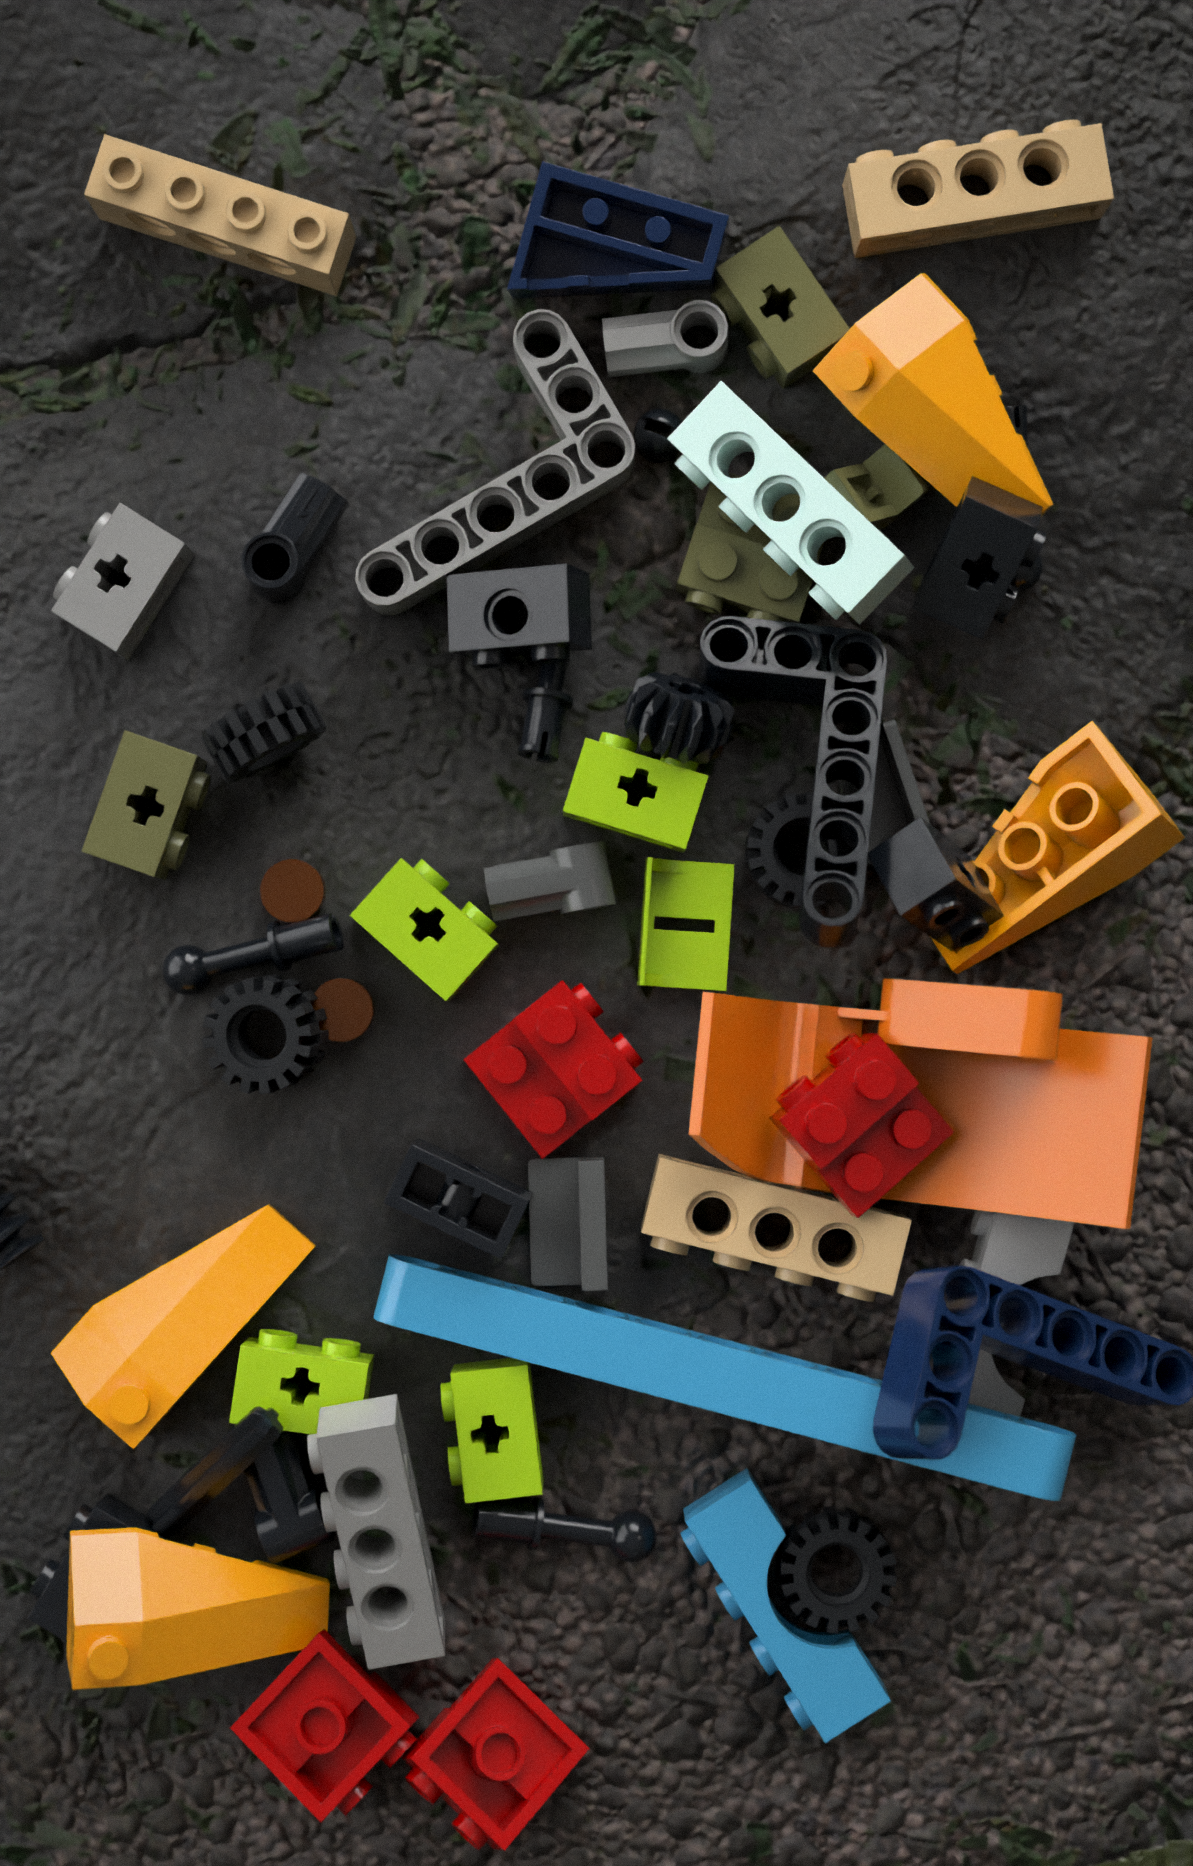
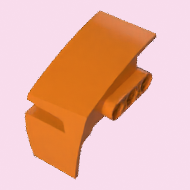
[689,978,1153,1229]

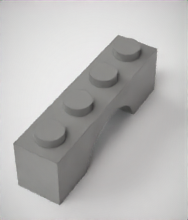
[959,1210,1075,1416]

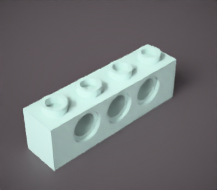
[667,381,915,624]

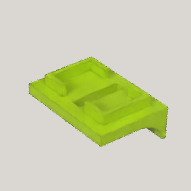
[637,857,735,991]

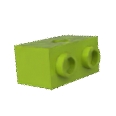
[563,732,709,853]
[349,858,500,1001]
[229,1329,375,1434]
[440,1358,544,1504]

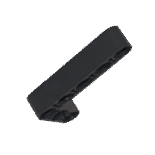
[699,616,887,948]

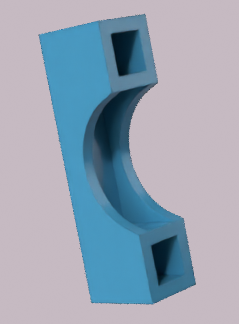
[680,1468,891,1743]

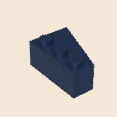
[507,161,729,299]

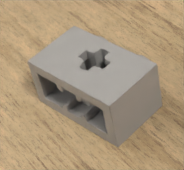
[51,503,195,660]

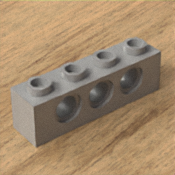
[307,1394,445,1670]

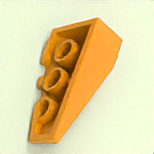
[813,273,1054,517]
[930,721,1185,974]
[51,1204,316,1449]
[66,1527,330,1690]

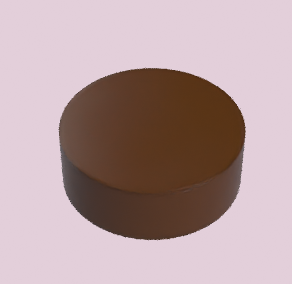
[260,859,326,923]
[311,978,375,1042]

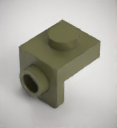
[824,444,929,530]

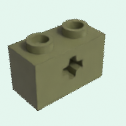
[711,225,850,389]
[81,730,211,880]

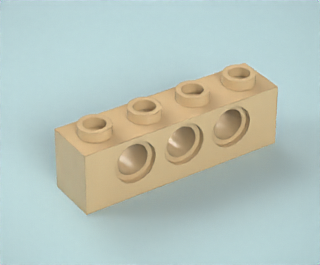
[842,120,1114,258]
[84,134,356,296]
[640,1153,912,1302]

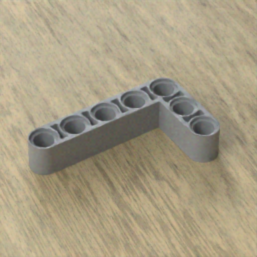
[355,309,635,615]

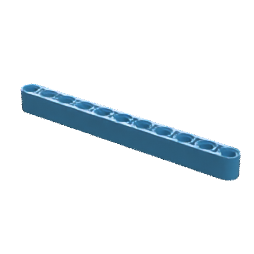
[373,1254,1076,1501]

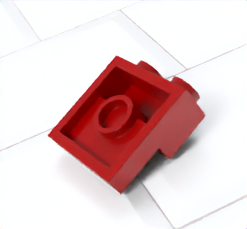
[463,980,644,1159]
[769,1032,954,1218]
[230,1629,419,1823]
[401,1658,590,1851]

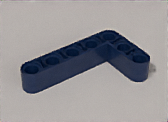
[873,1266,1193,1460]

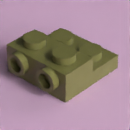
[675,472,824,623]

